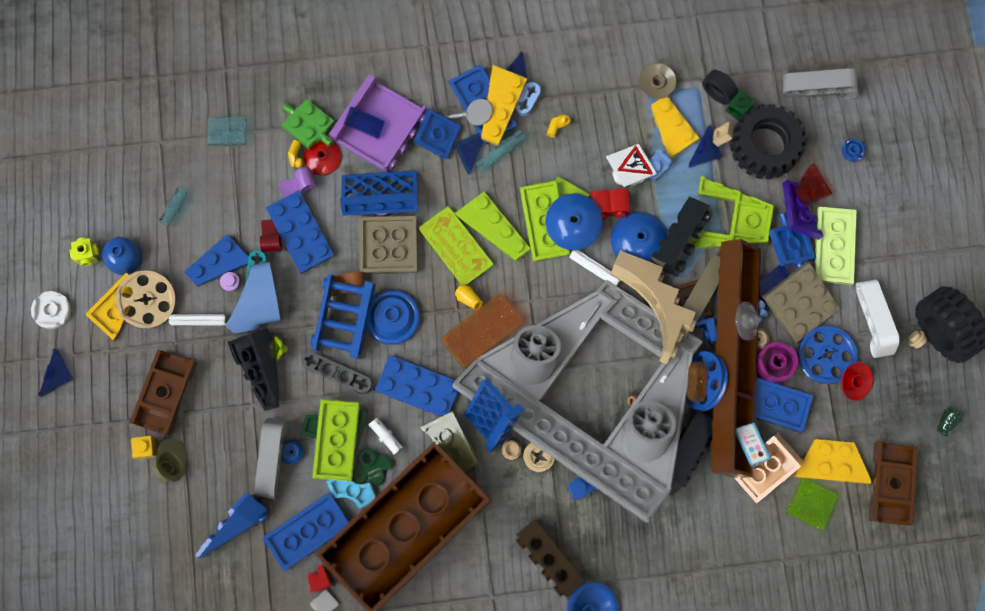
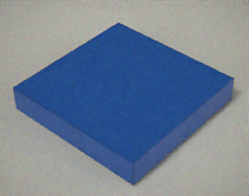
[413,109,461,159]

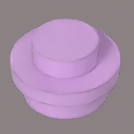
[220,272,240,291]

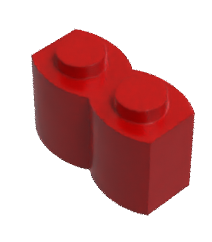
[590,189,630,220]

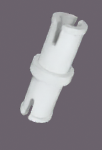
[369,417,403,455]

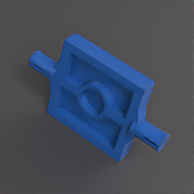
[769,213,816,269]

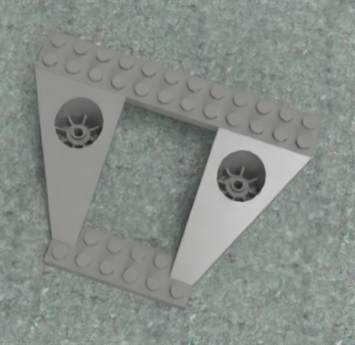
[453,280,703,523]

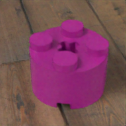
[757,342,798,384]

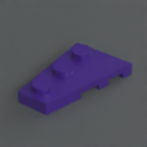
[782,179,824,240]

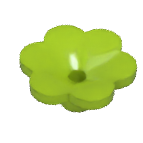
[273,336,288,361]

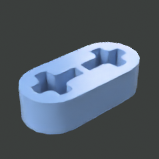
[515,82,540,117]

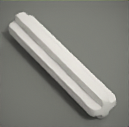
[569,250,620,286]
[169,314,227,325]

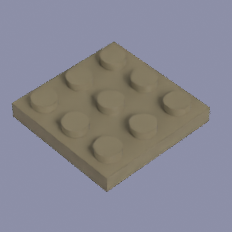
[359,216,417,274]
[762,262,840,343]

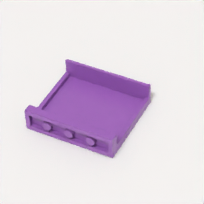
[329,74,427,172]

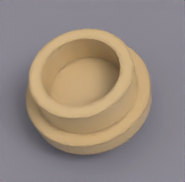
[908,331,927,349]
[502,440,521,460]

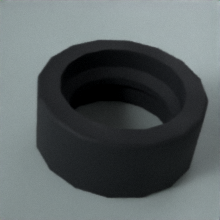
[702,70,739,105]

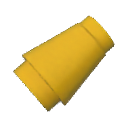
[455,284,483,310]

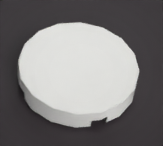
[31,291,71,329]

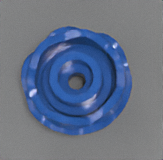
[841,139,865,162]
[281,440,304,464]

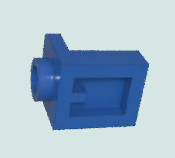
[693,317,717,345]

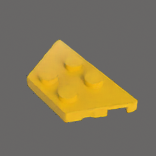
[794,439,871,484]

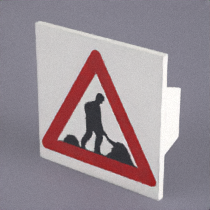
[606,144,657,187]

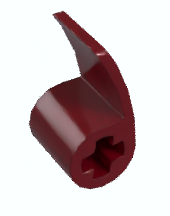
[260,219,282,252]

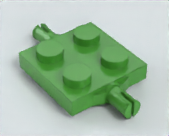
[281,99,335,150]

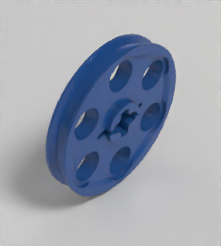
[797,326,857,384]
[685,351,728,411]

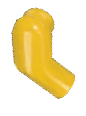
[288,140,303,168]

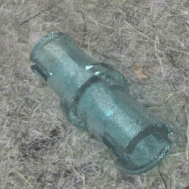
[159,188,187,226]

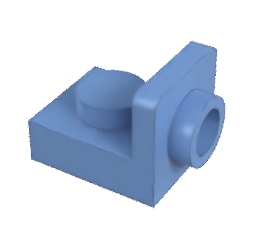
[649,149,672,182]

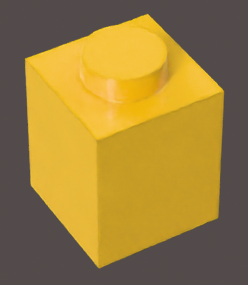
[131,436,158,460]

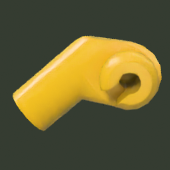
[546,114,570,138]

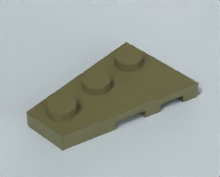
[420,410,480,472]

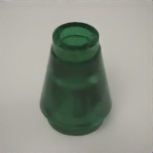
[936,407,963,437]

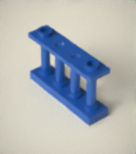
[310,274,376,359]

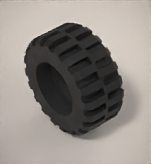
[730,104,806,180]
[915,286,985,363]

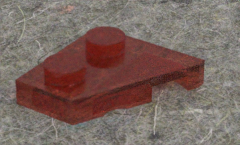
[795,164,833,205]

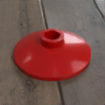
[304,140,341,176]
[841,362,873,401]

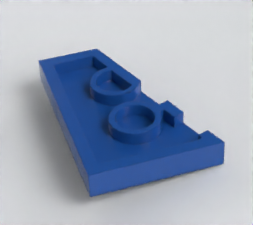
[184,234,248,287]

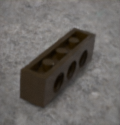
[516,519,585,598]

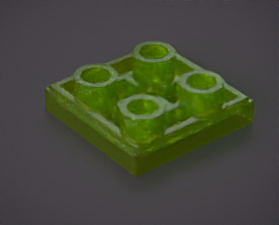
[785,478,839,531]

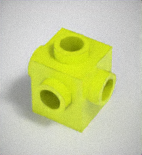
[69,237,100,266]

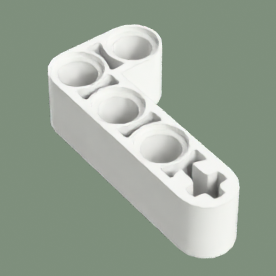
[856,279,899,358]

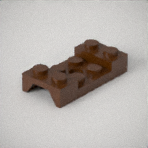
[129,349,197,436]
[869,441,918,526]

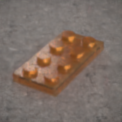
[440,293,524,370]

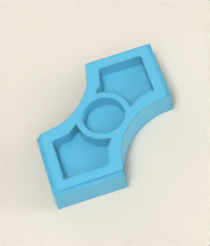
[327,480,376,509]

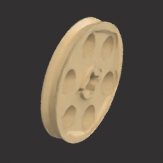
[116,271,175,328]

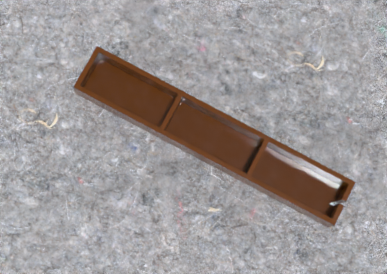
[710,239,761,478]

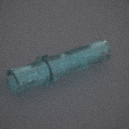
[474,129,525,173]

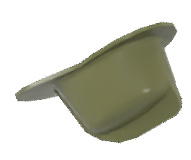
[153,438,186,483]

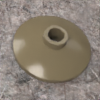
[639,63,676,99]

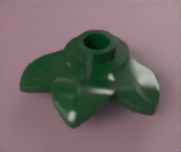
[353,449,392,486]

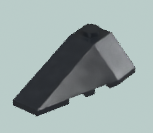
[228,328,279,411]

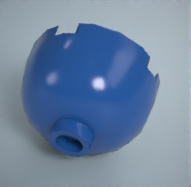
[102,236,142,275]

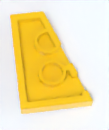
[651,96,699,159]
[85,273,135,341]

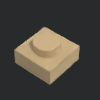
[713,121,734,147]

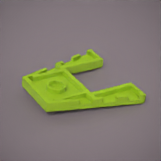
[694,176,774,249]

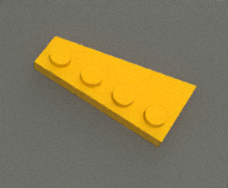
[481,65,527,146]

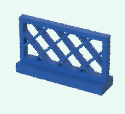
[340,170,418,216]
[464,378,524,452]

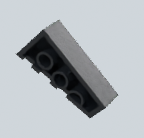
[651,196,713,277]

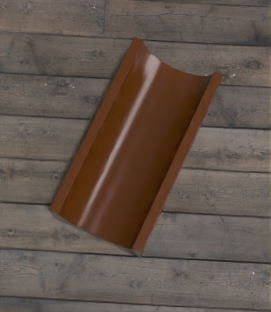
[316,441,490,611]

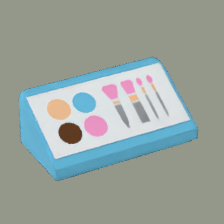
[736,423,771,467]

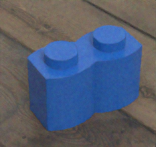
[567,477,599,500]

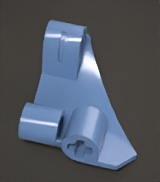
[226,262,280,333]

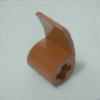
[331,272,365,297]

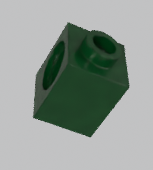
[725,90,755,122]

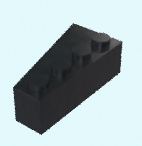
[669,410,713,496]

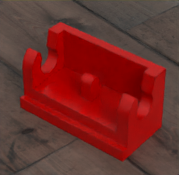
[307,564,334,593]

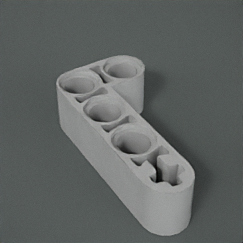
[783,69,858,99]
[254,418,288,499]

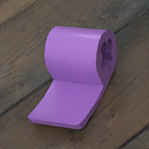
[278,167,316,198]

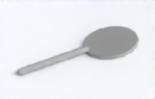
[444,99,493,126]

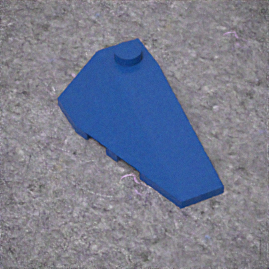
[195,492,270,558]

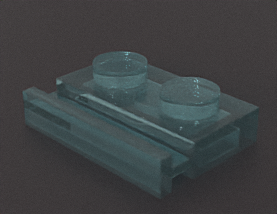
[207,117,246,146]

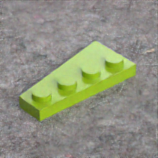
[454,192,531,262]

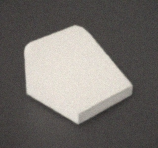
[310,589,339,611]

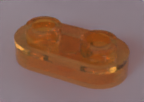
[687,362,707,402]

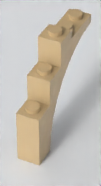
[611,251,696,364]

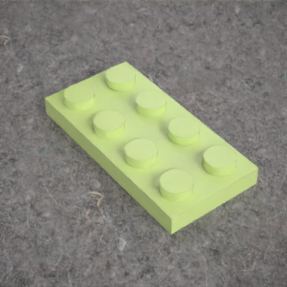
[814,207,856,285]

